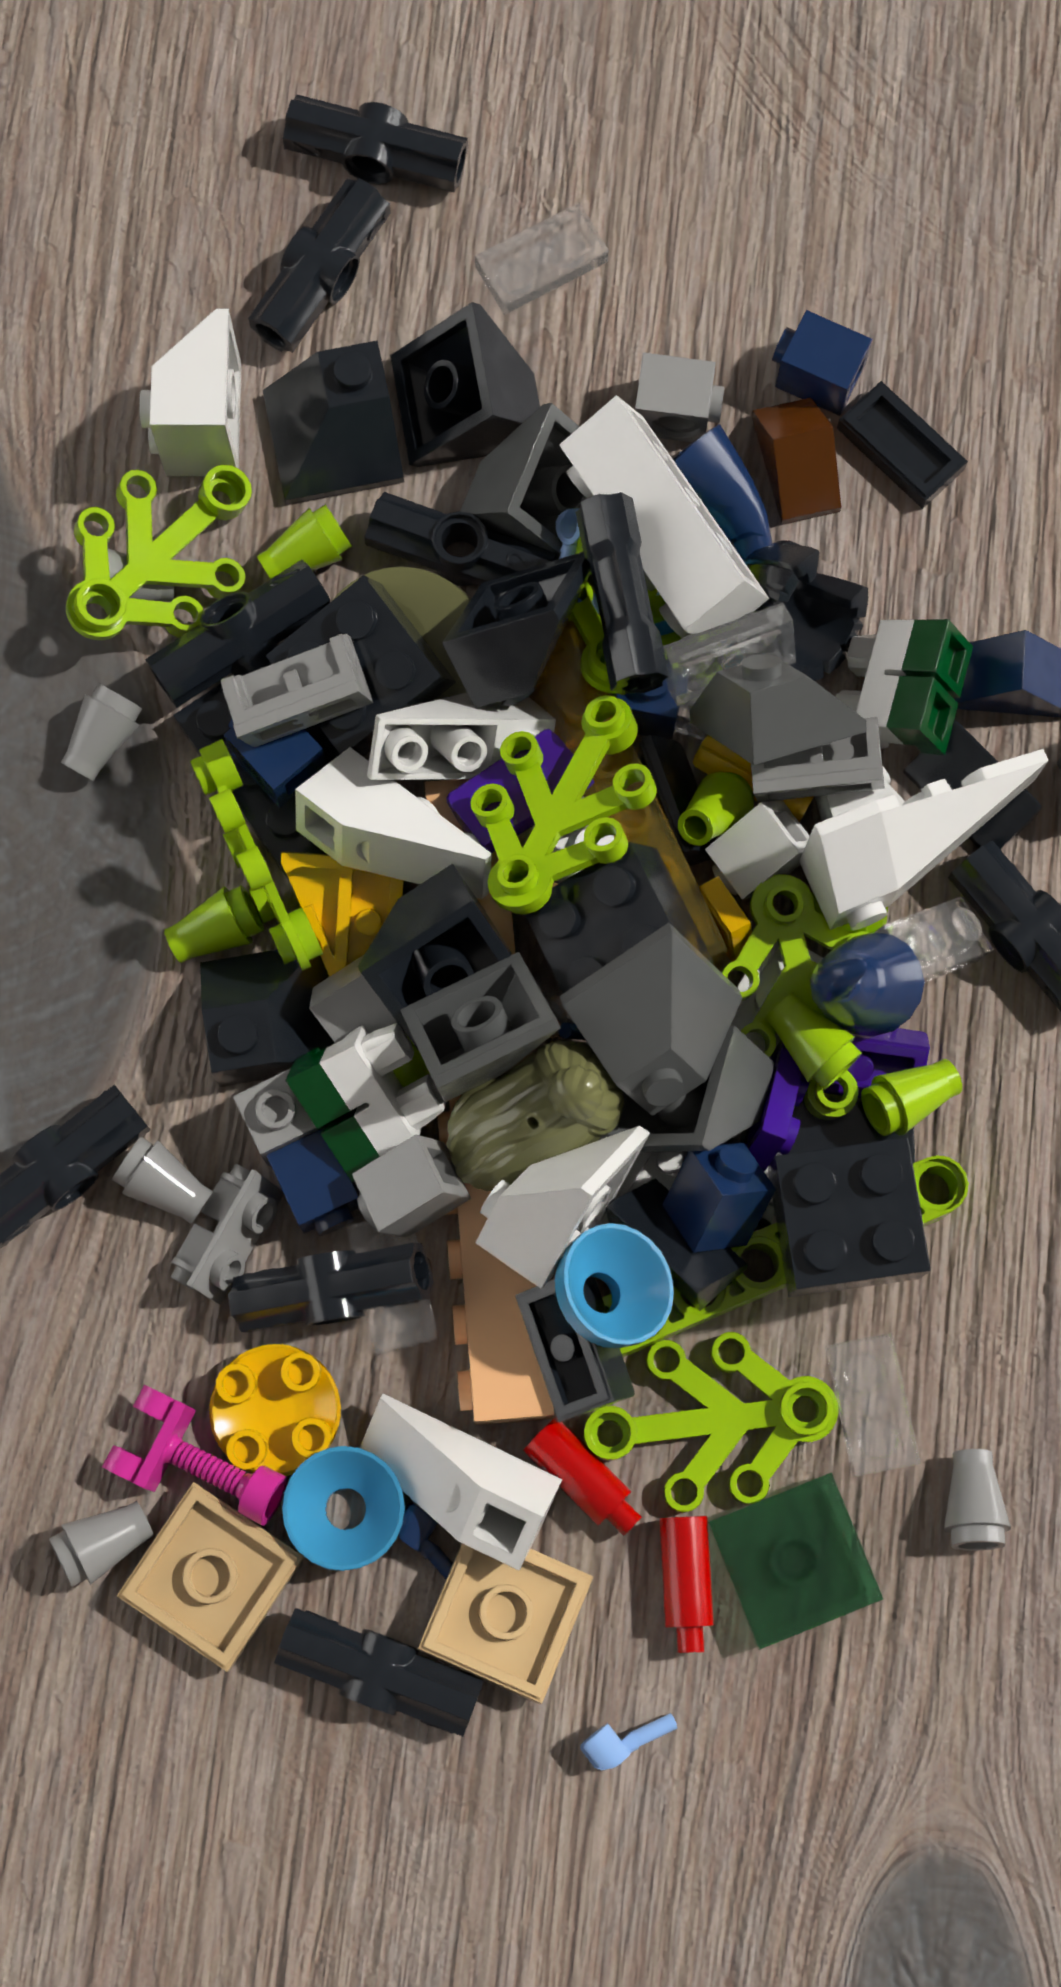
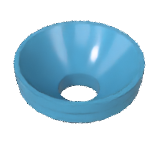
[555,1223,674,1348]
[282,1446,405,1571]

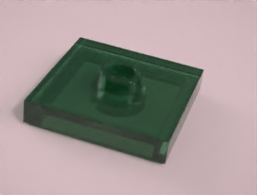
[708,1472,883,1650]

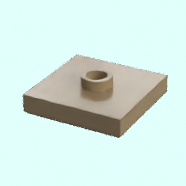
[117,1482,305,1672]
[417,1543,594,1704]

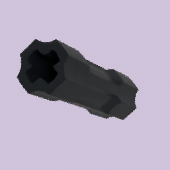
[576,492,669,695]

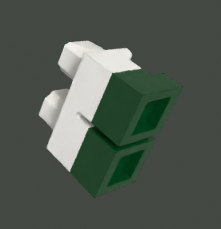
[836,619,973,756]
[285,1023,446,1182]

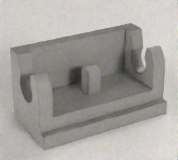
[221,634,373,748]
[751,717,885,802]

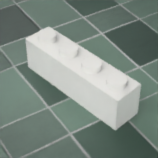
[559,395,769,647]

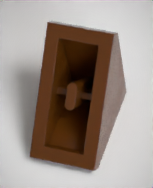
[751,398,841,525]

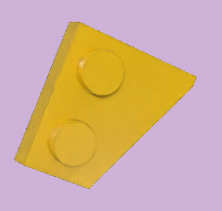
[281,851,403,977]

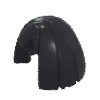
[736,540,868,681]

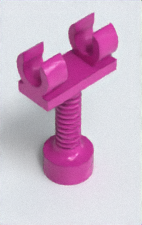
[102,1385,288,1526]

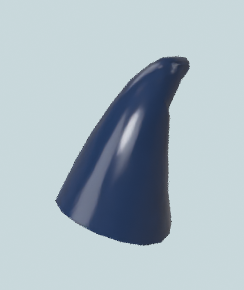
[673,424,772,561]
[810,933,925,1037]

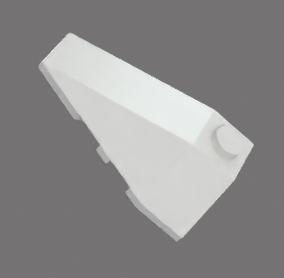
[799,749,1048,930]

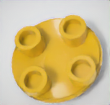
[209,1344,341,1476]

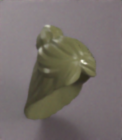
[446,1040,625,1191]

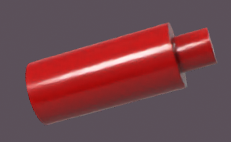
[523,1416,642,1536]
[659,1516,714,1653]

